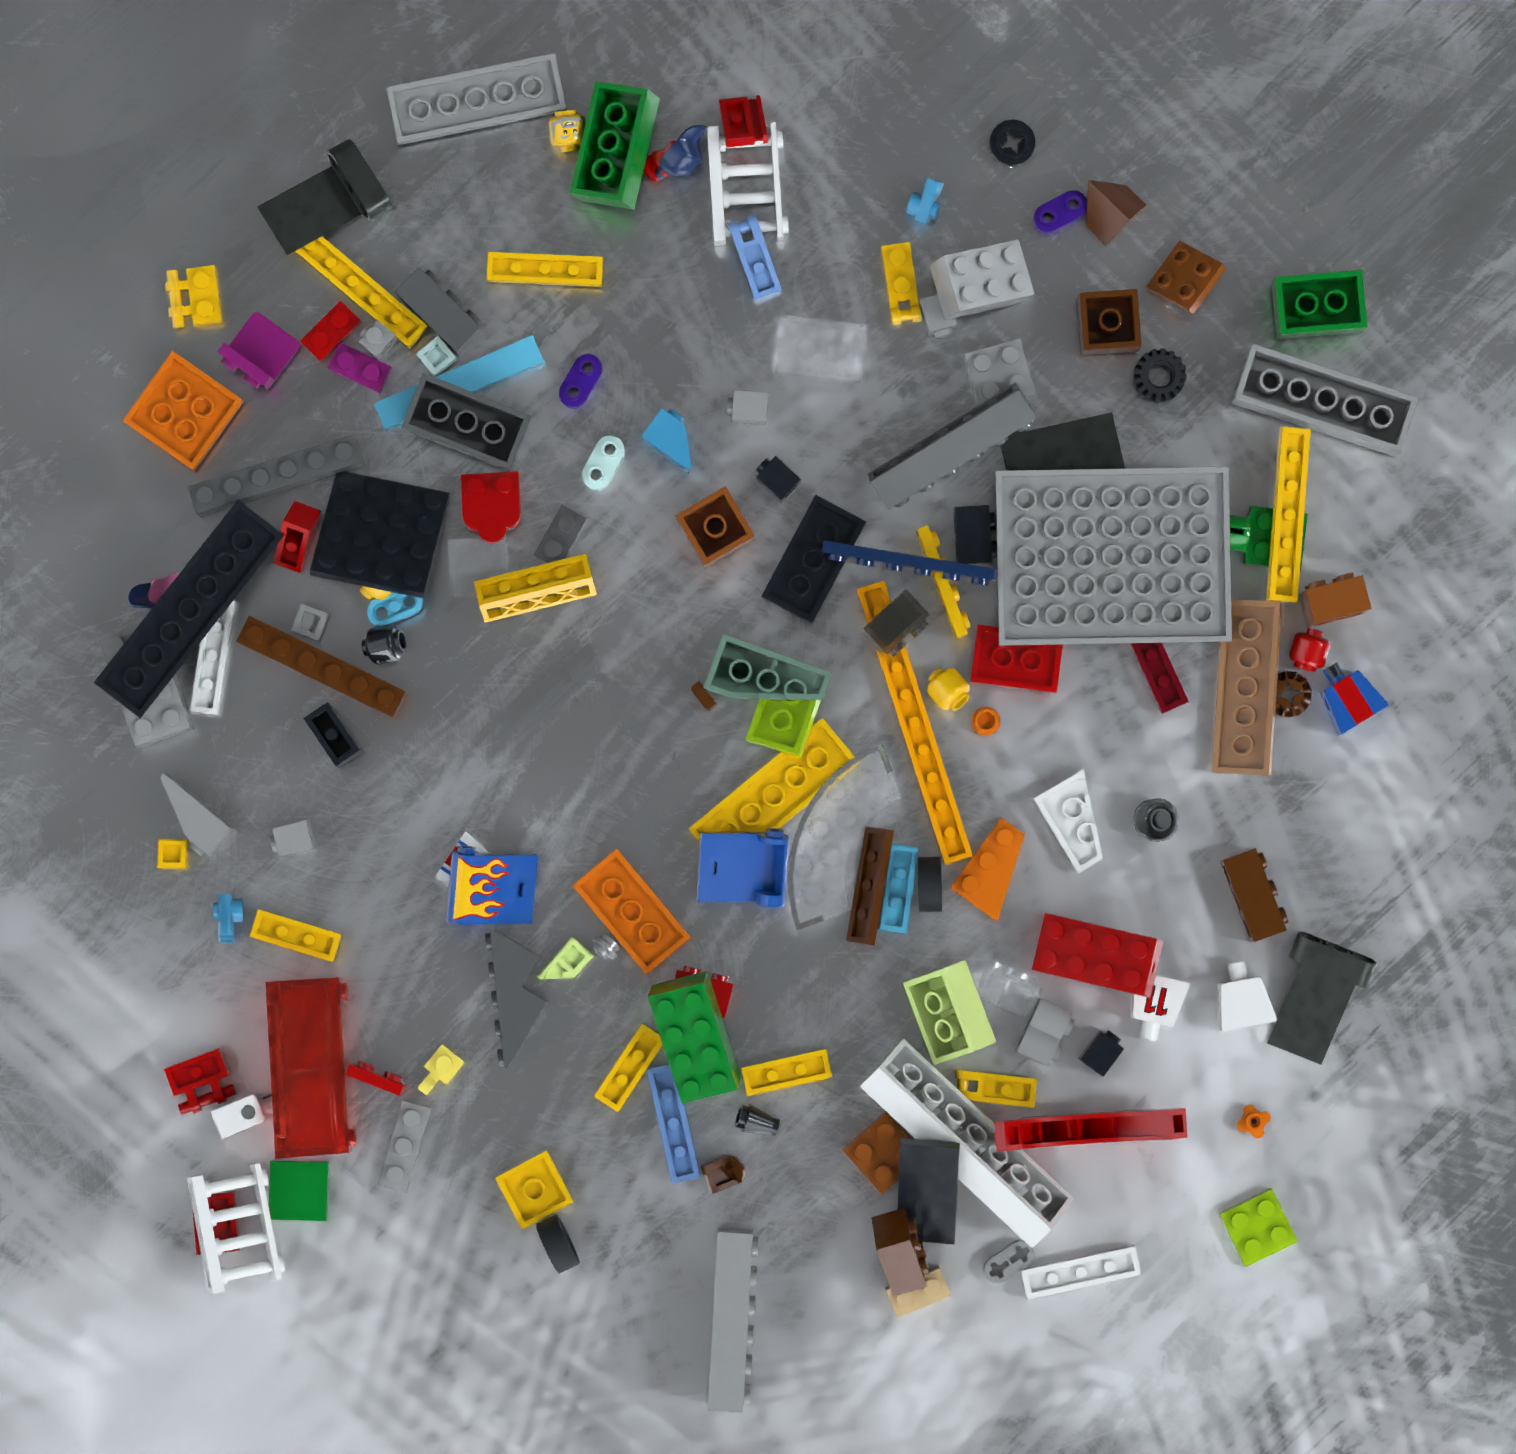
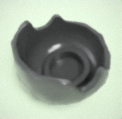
[1133,798,1180,842]

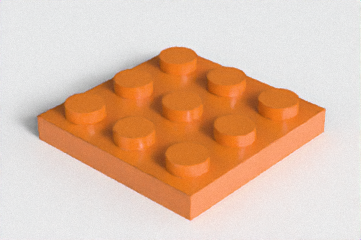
[123,350,244,472]

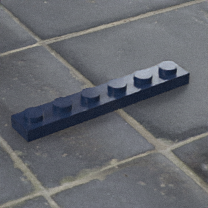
[822,541,998,586]

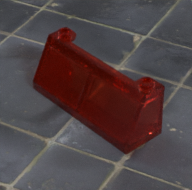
[265,977,357,1159]

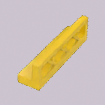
[474,554,597,623]

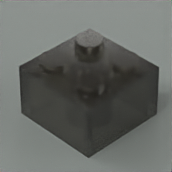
[861,589,930,658]

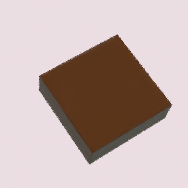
[691,681,717,711]

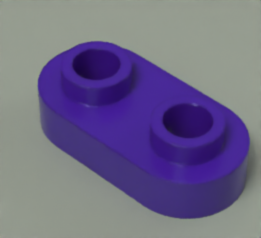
[1033,190,1087,234]
[559,354,603,409]

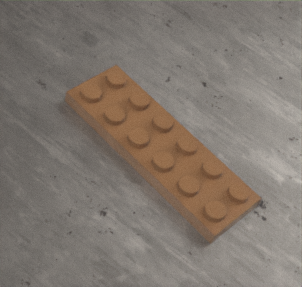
[1212,599,1283,776]

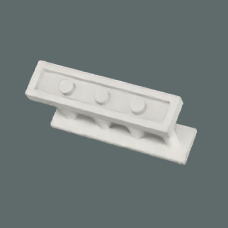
[707,122,789,246]
[187,1163,285,1294]

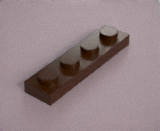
[846,826,894,946]

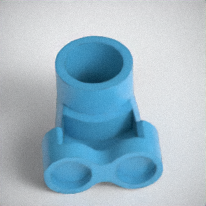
[906,178,944,224]
[213,894,243,943]

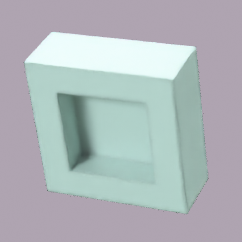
[416,336,457,377]

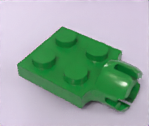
[1230,506,1308,571]

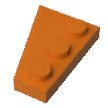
[950,817,1025,922]

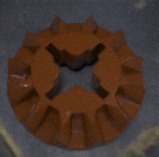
[1275,671,1312,717]

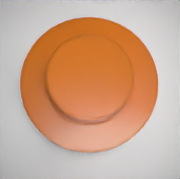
[971,707,1000,736]

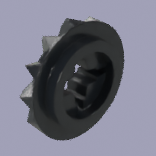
[989,119,1036,166]

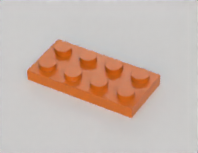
[572,848,691,975]

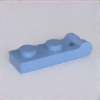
[727,213,782,300]

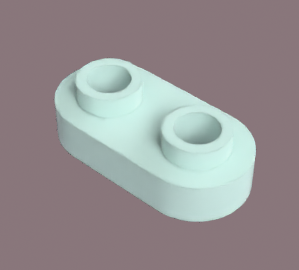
[582,435,625,491]

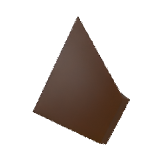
[1086,180,1147,246]

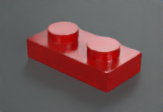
[300,300,362,363]
[345,1060,406,1096]

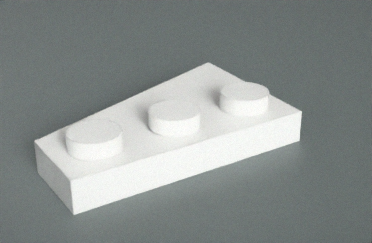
[1033,769,1103,874]

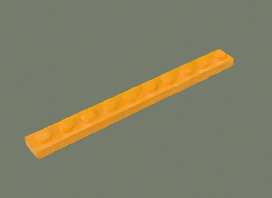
[857,580,973,865]

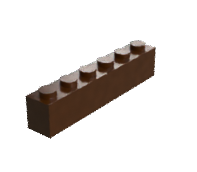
[236,616,409,719]

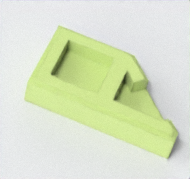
[537,937,594,980]

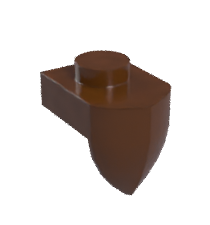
[700,1155,746,1194]

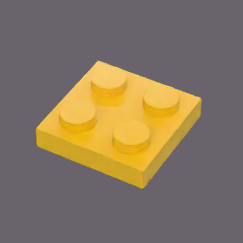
[495,1150,574,1229]

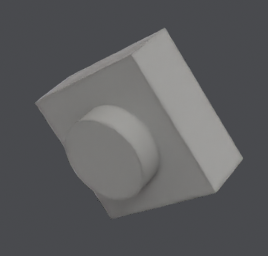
[291,604,329,641]

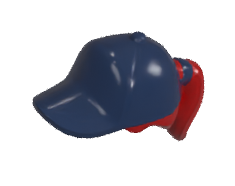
[643,125,708,182]

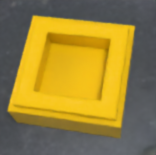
[157,839,189,869]

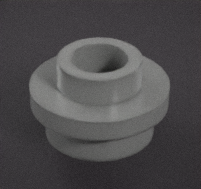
[592,933,620,960]

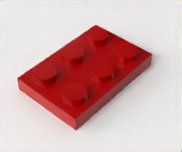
[970,624,1063,694]

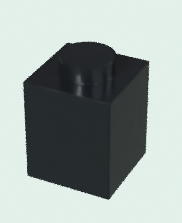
[756,456,801,503]
[1078,1030,1124,1077]

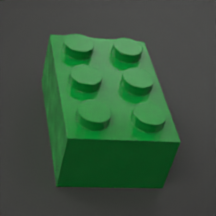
[1271,270,1368,340]

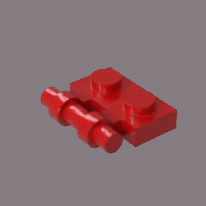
[164,1048,237,1115]

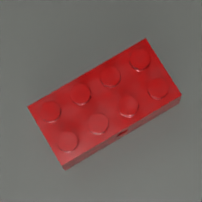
[1032,913,1164,998]

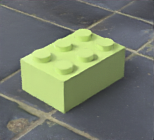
[903,960,996,1065]

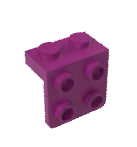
[217,312,300,390]

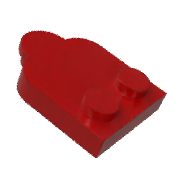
[461,471,521,543]

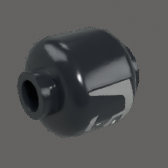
[361,624,407,665]

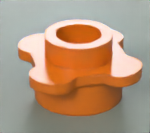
[1237,1105,1271,1139]

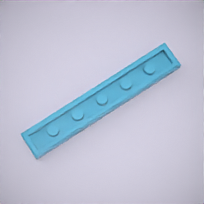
[374,335,544,431]

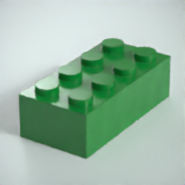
[570,81,660,210]
[648,971,741,1103]

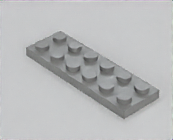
[386,53,567,145]

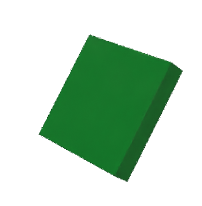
[268,1160,329,1221]

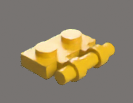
[165,265,223,329]

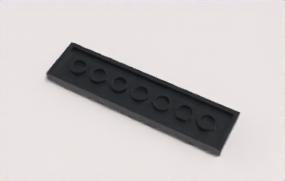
[94,500,284,719]

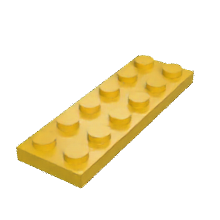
[689,718,859,842]

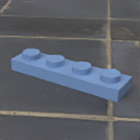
[646,1064,701,1184]

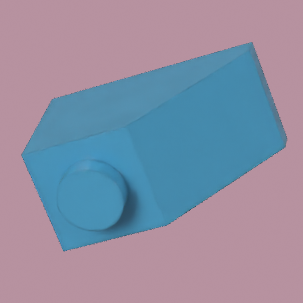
[642,408,692,473]

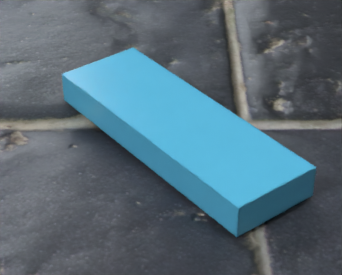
[878,844,919,934]

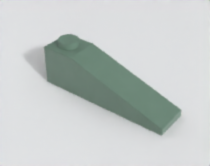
[703,634,833,700]

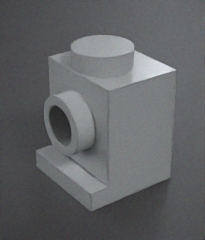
[357,320,398,361]

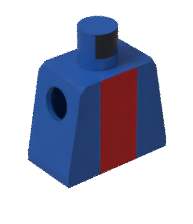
[1320,662,1389,736]

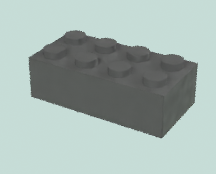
[401,373,531,471]

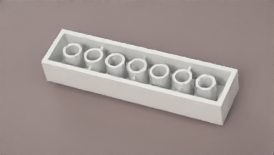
[860,1038,1074,1248]

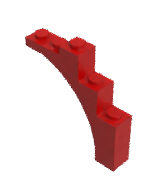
[994,1108,1188,1152]

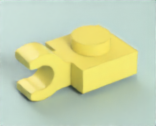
[418,1044,465,1095]

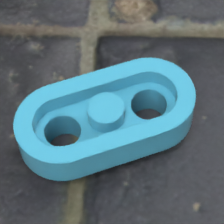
[367,592,423,627]

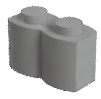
[1015,998,1075,1066]

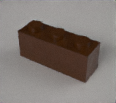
[1220,848,1289,943]

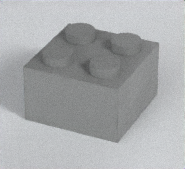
[963,338,1036,406]

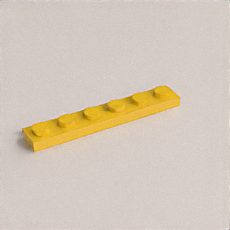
[295,236,429,349]
[1266,426,1311,603]

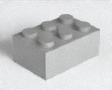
[929,239,1035,320]

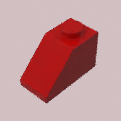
[274,501,321,573]

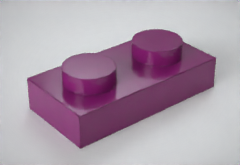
[327,342,392,394]

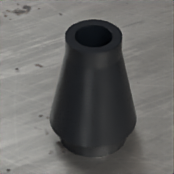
[735,1104,780,1136]

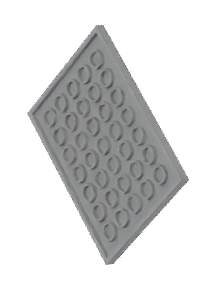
[995,467,1232,646]

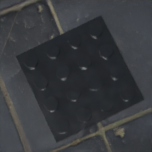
[310,471,450,599]

